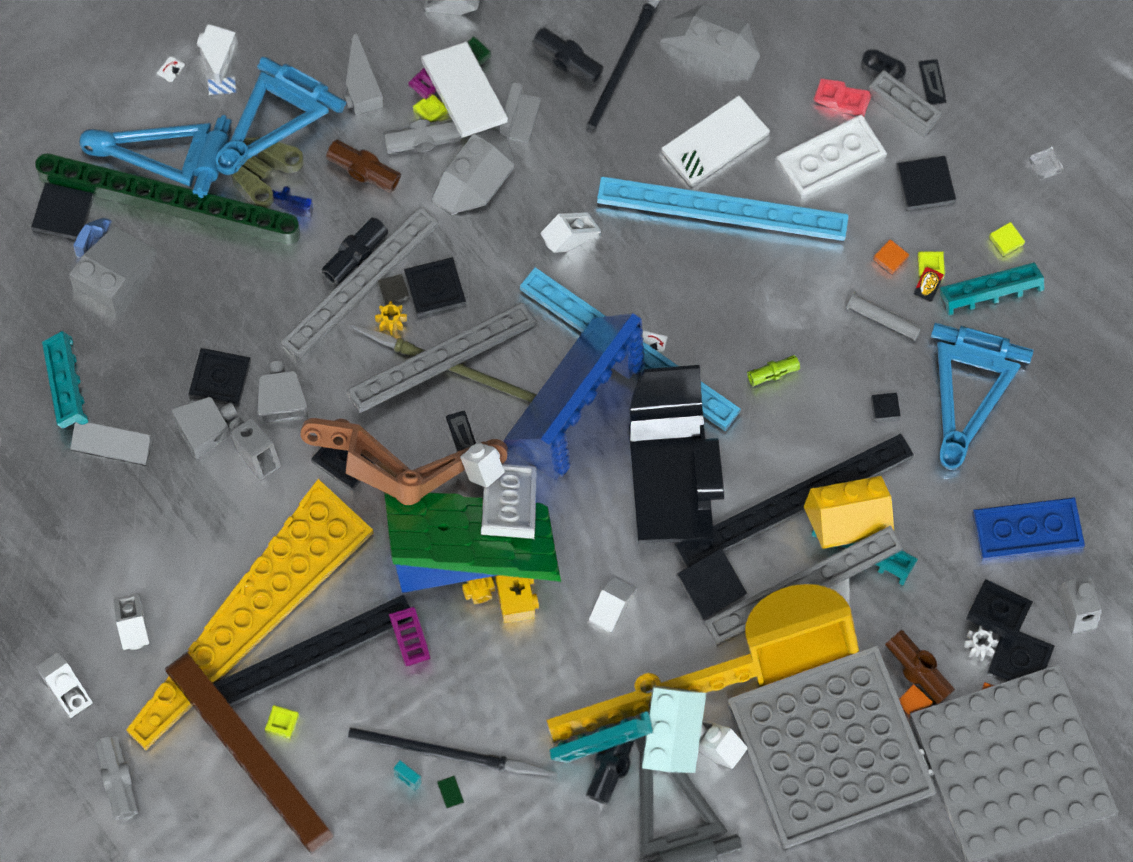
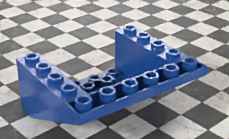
[504,313,645,481]

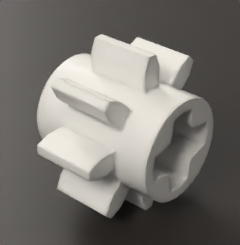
[964,626,998,661]

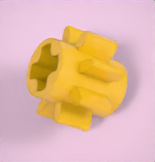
[375,301,407,335]
[462,577,495,604]

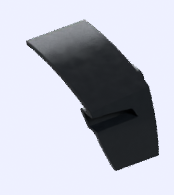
[629,365,724,544]

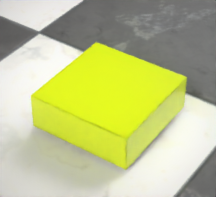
[413,94,448,123]
[989,222,1025,257]
[917,251,945,278]
[265,705,299,740]

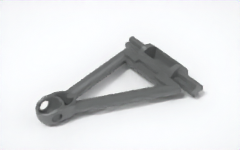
[635,736,742,862]

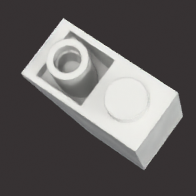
[35,652,93,718]
[698,719,748,769]

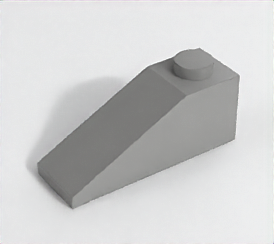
[343,34,383,116]

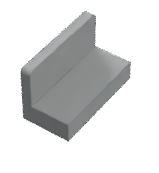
[500,82,541,143]

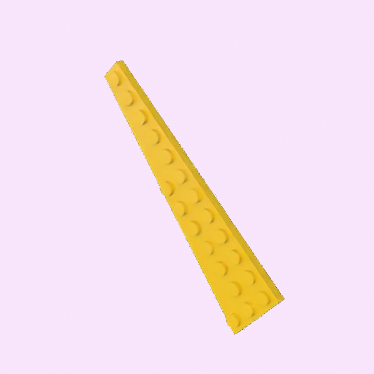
[126,479,374,751]

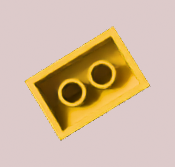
[804,476,894,549]

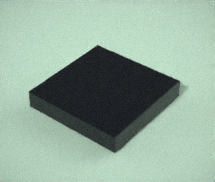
[896,156,956,211]
[31,183,94,240]
[404,257,466,317]
[189,348,251,407]
[311,447,375,491]
[675,548,747,620]
[966,579,1033,642]
[986,631,1055,682]

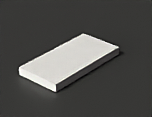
[421,42,508,138]
[661,96,770,188]
[776,114,887,199]
[481,464,537,539]

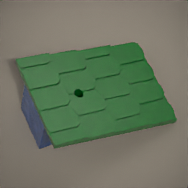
[384,492,561,593]

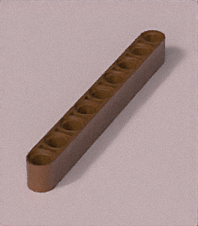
[165,652,333,854]

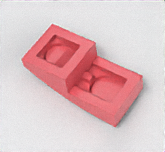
[814,79,871,117]

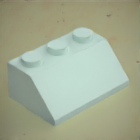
[642,685,706,773]

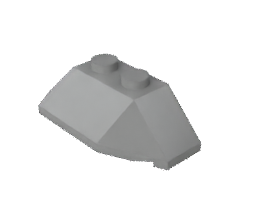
[661,4,760,77]
[431,128,515,215]

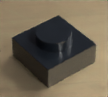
[871,393,901,422]

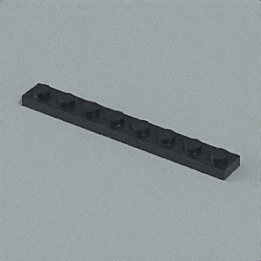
[213,594,413,707]

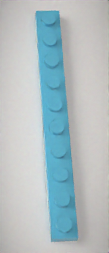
[597,176,849,241]
[520,268,741,431]

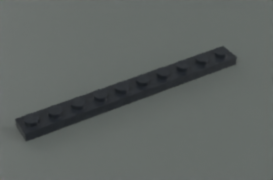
[674,434,914,568]

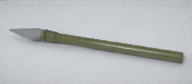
[350,325,537,403]

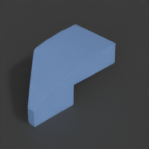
[73,218,111,257]

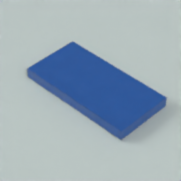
[972,497,1085,561]

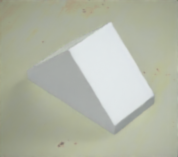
[589,577,637,634]

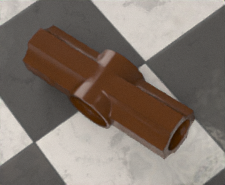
[326,139,401,193]
[885,630,955,704]

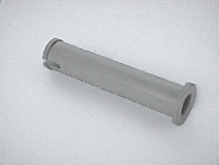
[846,292,922,341]

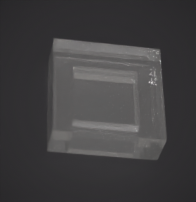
[1029,147,1063,180]

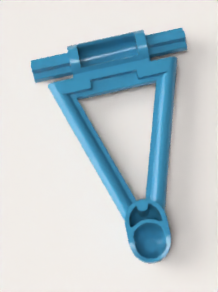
[216,57,347,175]
[79,115,232,198]
[931,323,1033,470]

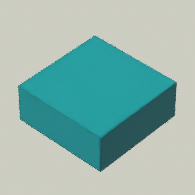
[393,760,422,791]

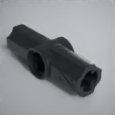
[532,27,604,85]
[321,217,388,285]
[586,721,636,805]

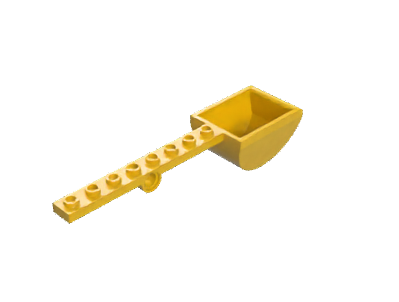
[547,584,859,742]

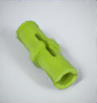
[747,355,800,387]

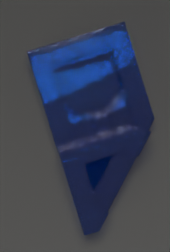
[272,186,313,219]

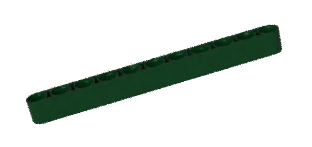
[35,153,300,245]

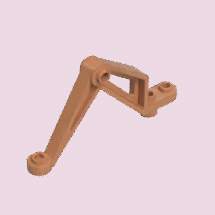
[300,418,508,505]

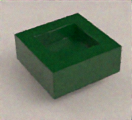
[467,37,491,66]

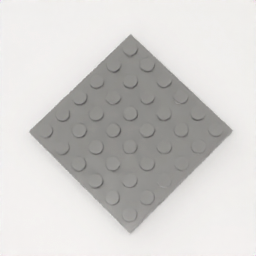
[728,646,936,849]
[910,665,1118,862]

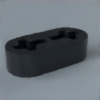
[861,49,906,82]

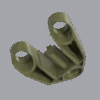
[229,137,304,208]

